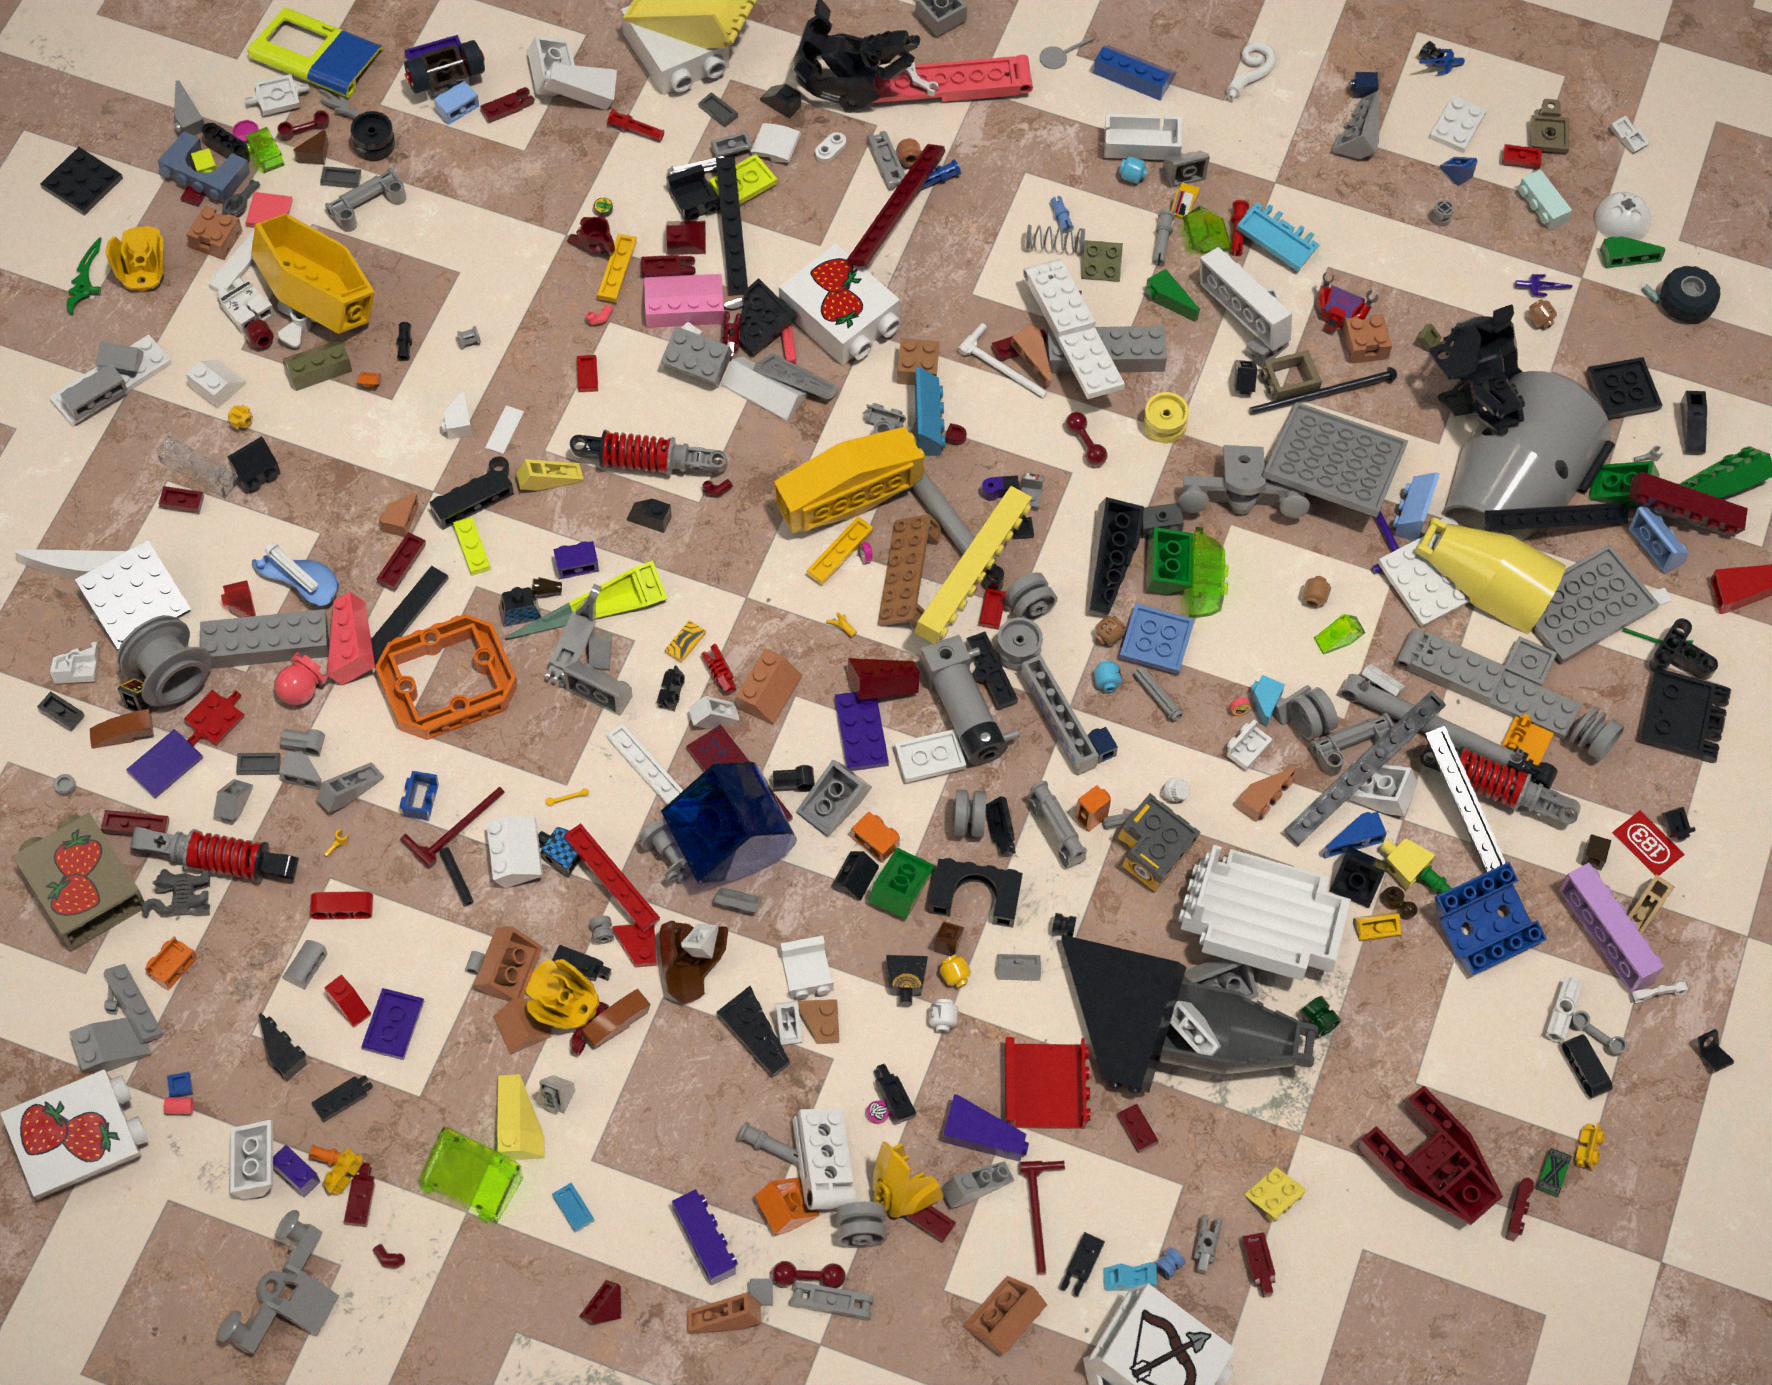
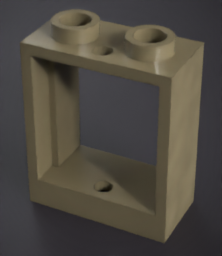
[1261,350,1322,401]

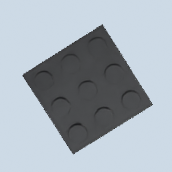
[40,147,123,216]
[1586,357,1662,419]

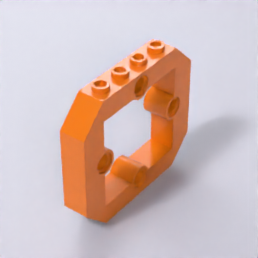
[375,614,517,740]

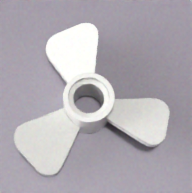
[278,301,316,348]

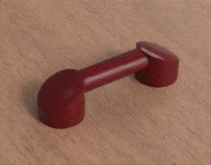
[277,110,329,139]
[571,1002,609,1056]

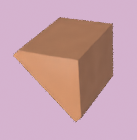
[494,999,551,1054]

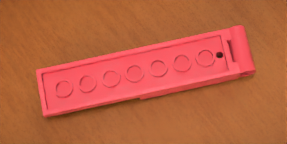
[872,54,1033,103]

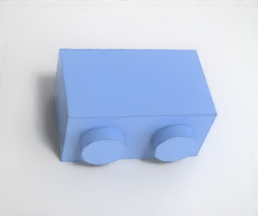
[434,81,479,125]

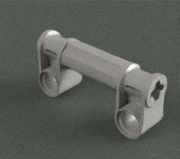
[325,168,406,232]
[1310,713,1394,776]
[1028,781,1087,868]

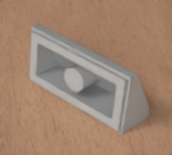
[711,131,753,158]
[1273,685,1311,725]
[997,954,1041,981]

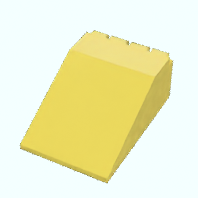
[623,0,757,48]

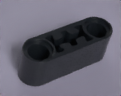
[202,123,250,163]
[1562,1034,1613,1098]

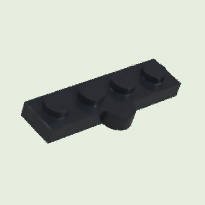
[966,631,1018,709]

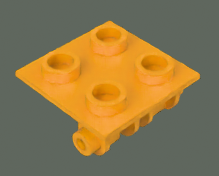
[1502,714,1554,766]

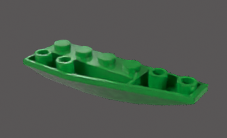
[1679,446,1772,498]

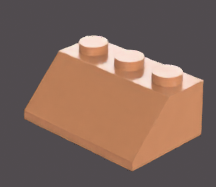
[736,648,802,725]
[473,926,543,1001]
[963,1276,1047,1355]

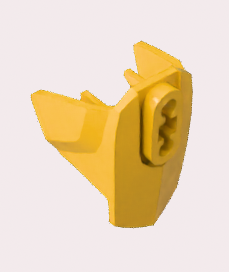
[105,226,165,292]
[526,959,599,1029]
[872,1141,944,1218]

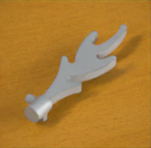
[319,88,359,118]

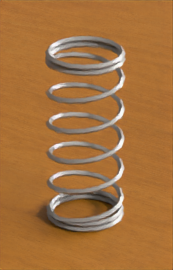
[1026,224,1085,253]

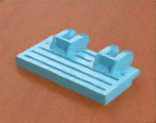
[1236,202,1320,272]

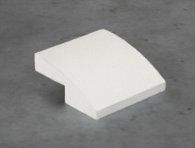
[750,123,801,163]

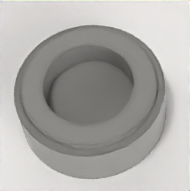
[53,774,76,796]

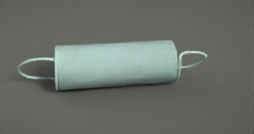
[1640,282,1661,305]

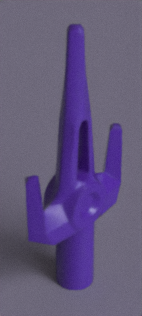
[1515,274,1573,296]

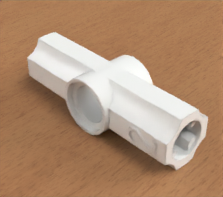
[1545,977,1583,1042]

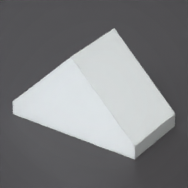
[681,923,718,959]
[776,1000,802,1045]

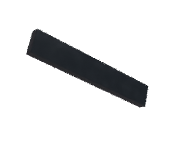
[371,565,449,666]

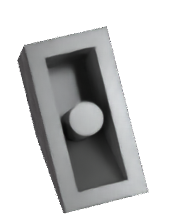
[279,751,322,790]
[213,779,253,821]

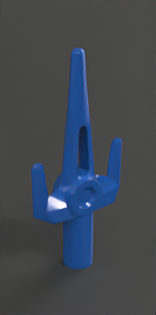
[1419,49,1465,75]

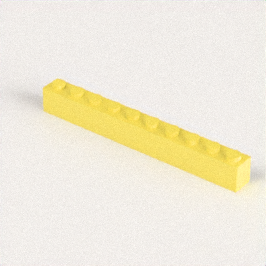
[914,486,1032,645]

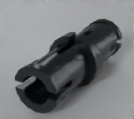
[396,322,412,361]

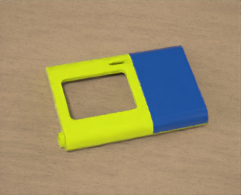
[248,7,384,98]

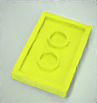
[709,154,778,204]

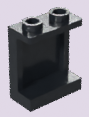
[666,164,720,221]

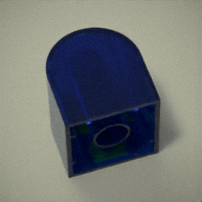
[661,762,797,883]

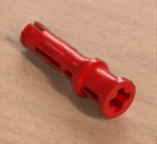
[607,109,665,142]
[1230,200,1249,256]

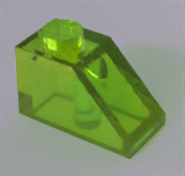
[1314,614,1366,654]

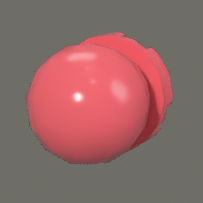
[274,652,328,705]

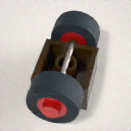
[404,40,485,97]

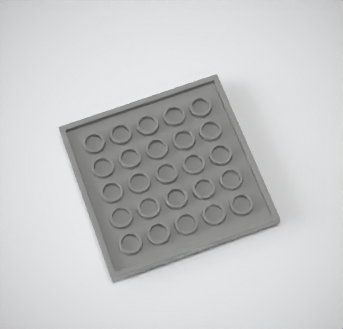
[1262,402,1408,517]

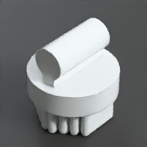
[1161,778,1190,802]

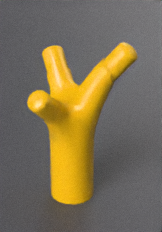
[826,612,857,638]

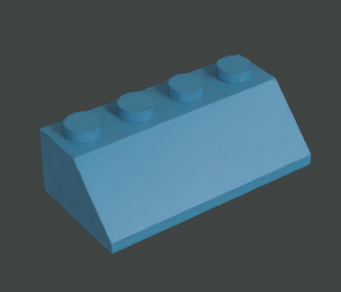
[915,367,945,456]

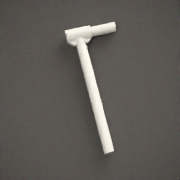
[957,323,1048,398]

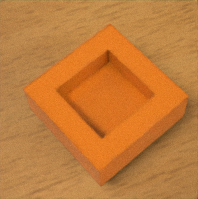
[358,372,381,387]

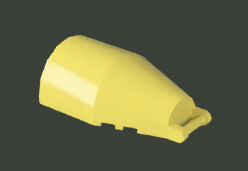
[1415,518,1566,634]

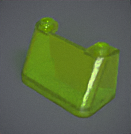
[418,1127,524,1224]

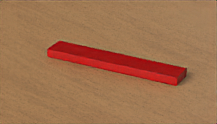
[564,823,660,932]

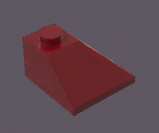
[667,221,706,255]

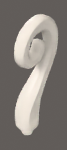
[1226,42,1276,100]

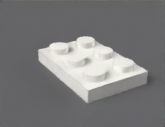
[1429,95,1487,153]
[895,729,966,783]

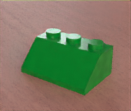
[1146,527,1194,594]

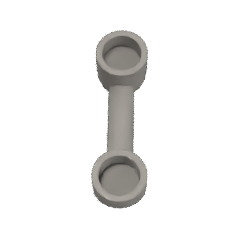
[1572,1011,1627,1055]

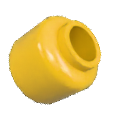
[939,954,971,988]

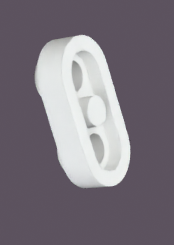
[815,132,846,164]

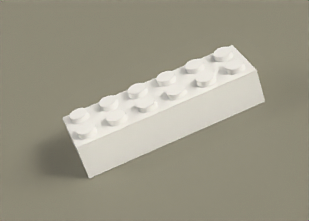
[1200,247,1292,351]

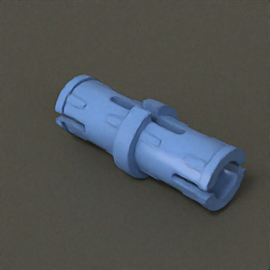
[1050,196,1074,233]

